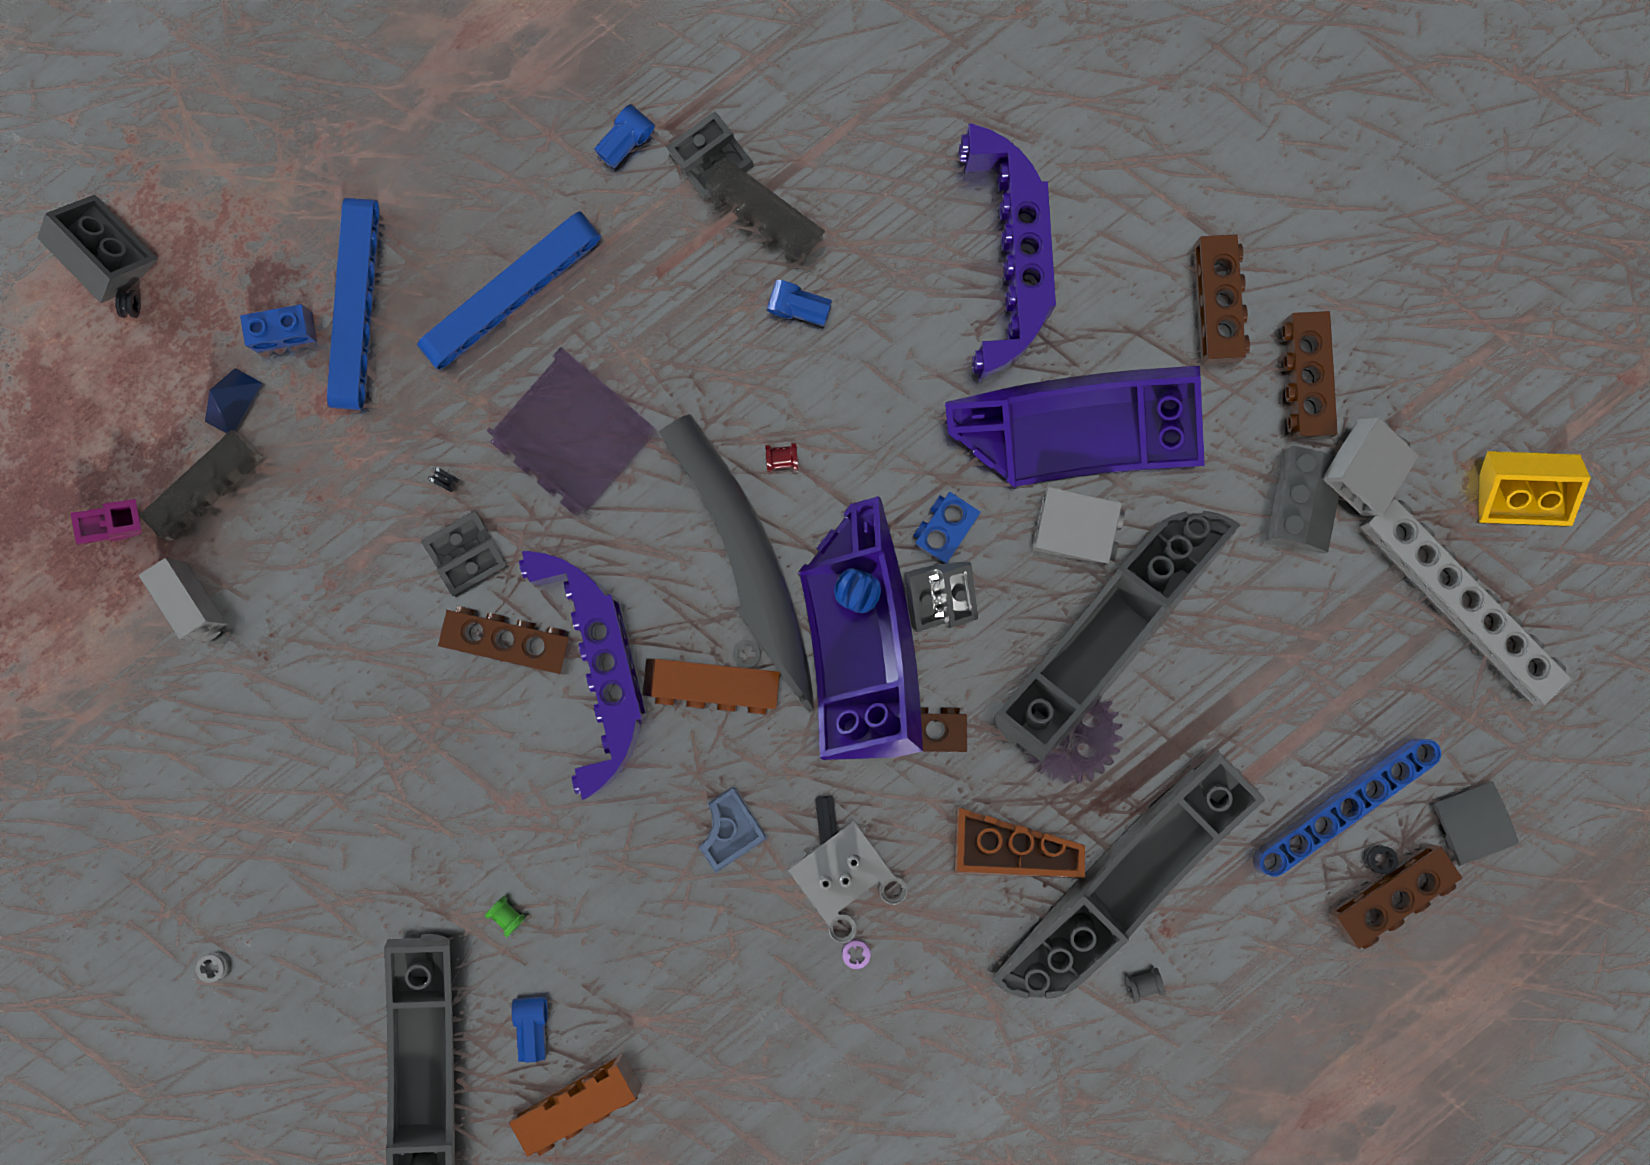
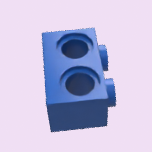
[240,304,317,353]
[913,492,981,564]

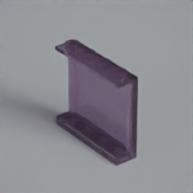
[487,347,657,515]

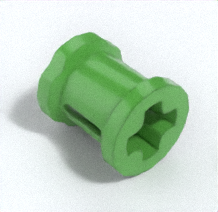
[484,895,527,938]

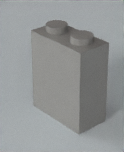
[1322,417,1419,516]
[1032,487,1125,566]
[138,558,226,642]

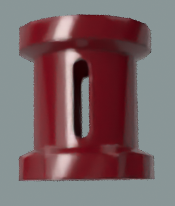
[765,443,798,473]

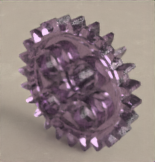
[1024,697,1123,784]

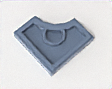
[699,786,768,873]

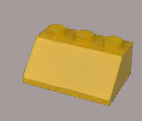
[1479,451,1591,526]

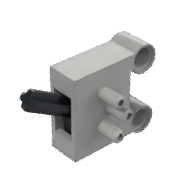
[788,795,908,943]

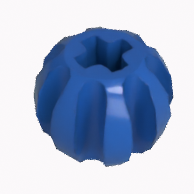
[834,568,881,613]

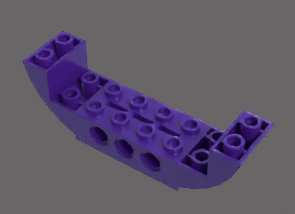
[959,123,1056,383]
[519,551,647,800]

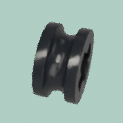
[115,290,141,318]
[427,466,459,493]
[1366,845,1398,874]

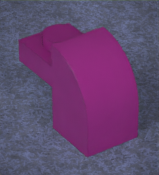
[70,499,142,545]

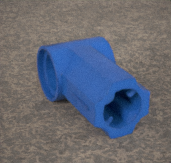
[594,104,655,169]
[766,280,832,327]
[512,997,548,1063]

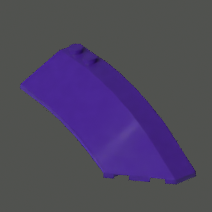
[945,365,1205,489]
[798,496,923,760]

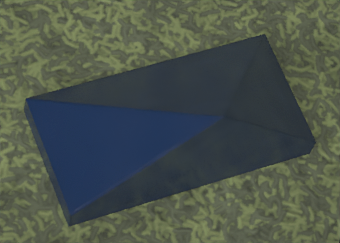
[205,368,264,437]

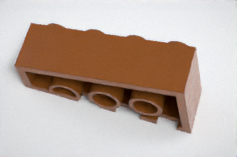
[642,658,780,714]
[955,808,1085,879]
[509,1053,642,1157]

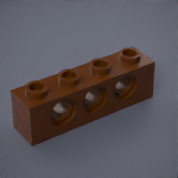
[1194,234,1250,365]
[1281,311,1338,440]
[438,606,573,674]
[920,707,967,752]
[1329,844,1463,949]

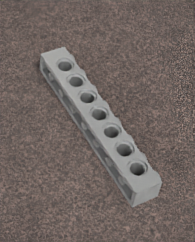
[1359,498,1571,705]

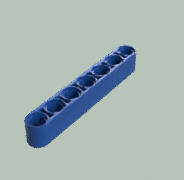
[327,198,379,410]
[417,211,601,370]
[1253,739,1441,877]

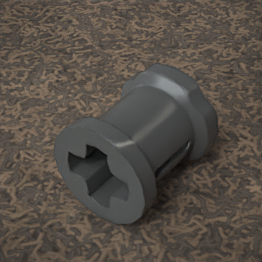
[1126,967,1165,1003]

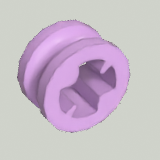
[842,939,871,969]

